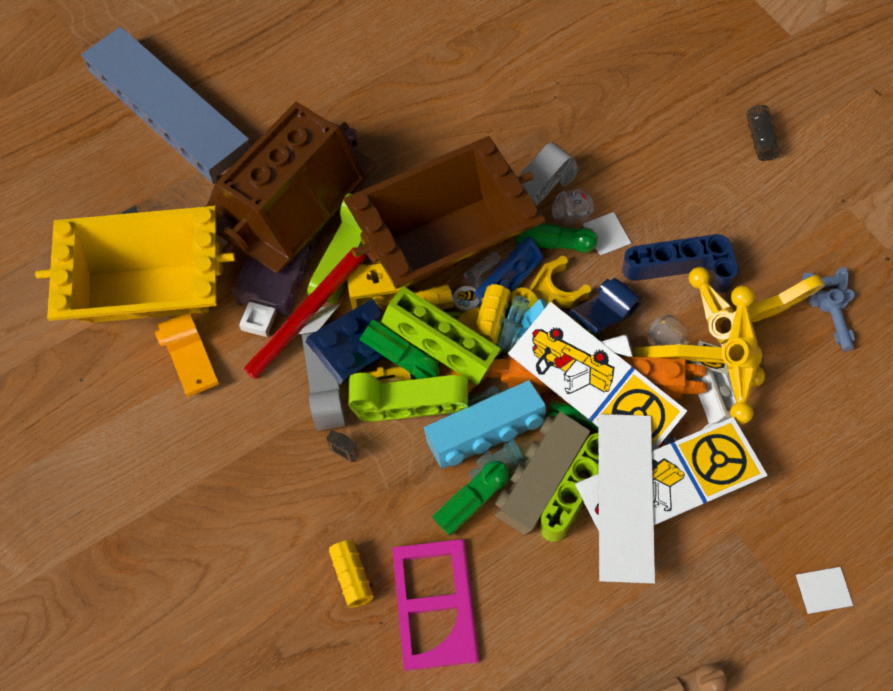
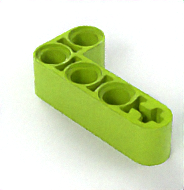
[307,193,363,305]
[348,373,468,422]
[540,433,599,542]

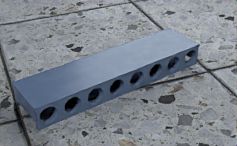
[81,26,250,184]

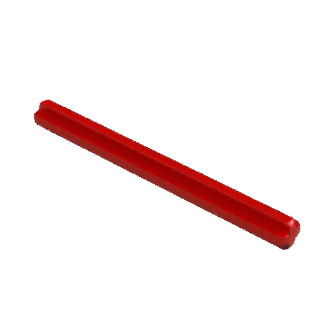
[244,247,365,379]

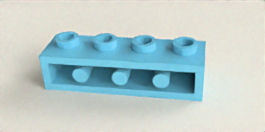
[424,380,546,469]

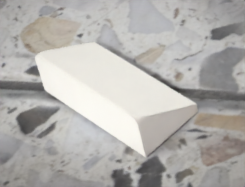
[601,334,634,357]
[692,368,736,423]

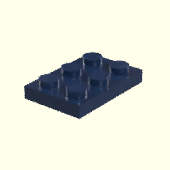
[305,299,405,385]

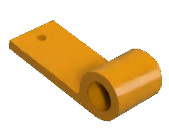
[155,312,219,397]

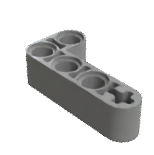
[519,142,578,206]
[302,326,346,431]

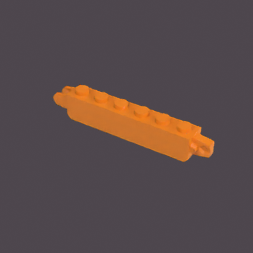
[487,350,707,400]

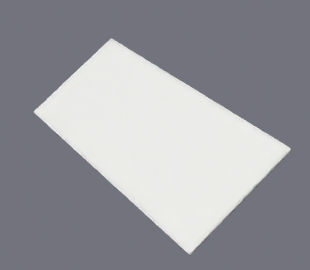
[299,304,340,334]

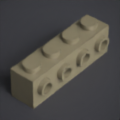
[494,412,590,535]

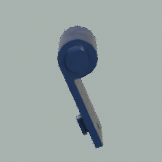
[569,278,642,334]

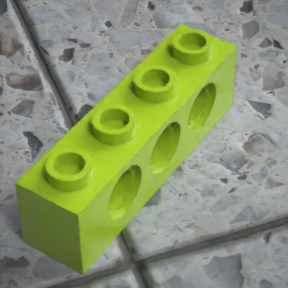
[381,286,501,386]

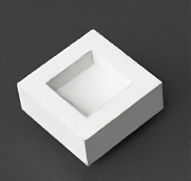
[239,302,277,337]

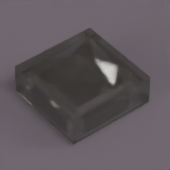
[326,430,359,462]

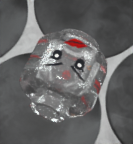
[552,188,594,226]

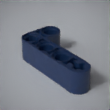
[622,234,738,293]

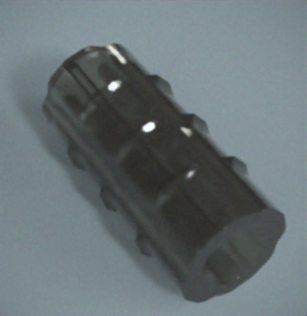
[746,105,781,161]

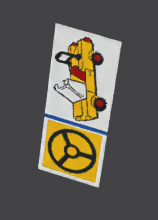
[508,302,687,451]
[575,417,768,531]

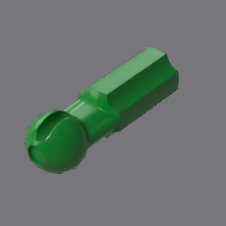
[516,223,598,254]
[359,318,440,379]
[432,461,510,537]

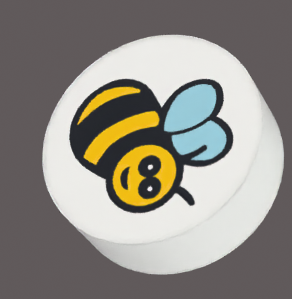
[453,286,480,312]

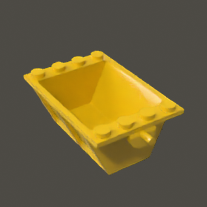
[35,206,235,323]

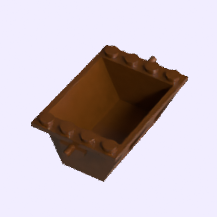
[205,101,378,275]
[344,136,545,289]

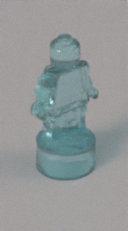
[469,439,525,480]

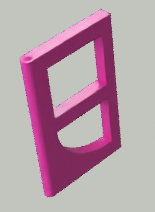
[392,539,480,671]

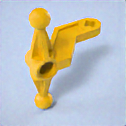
[688,267,825,387]
[633,285,762,424]

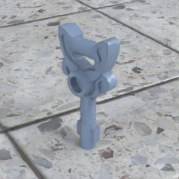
[802,267,855,352]

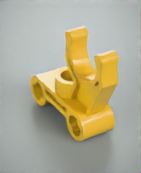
[508,256,591,322]

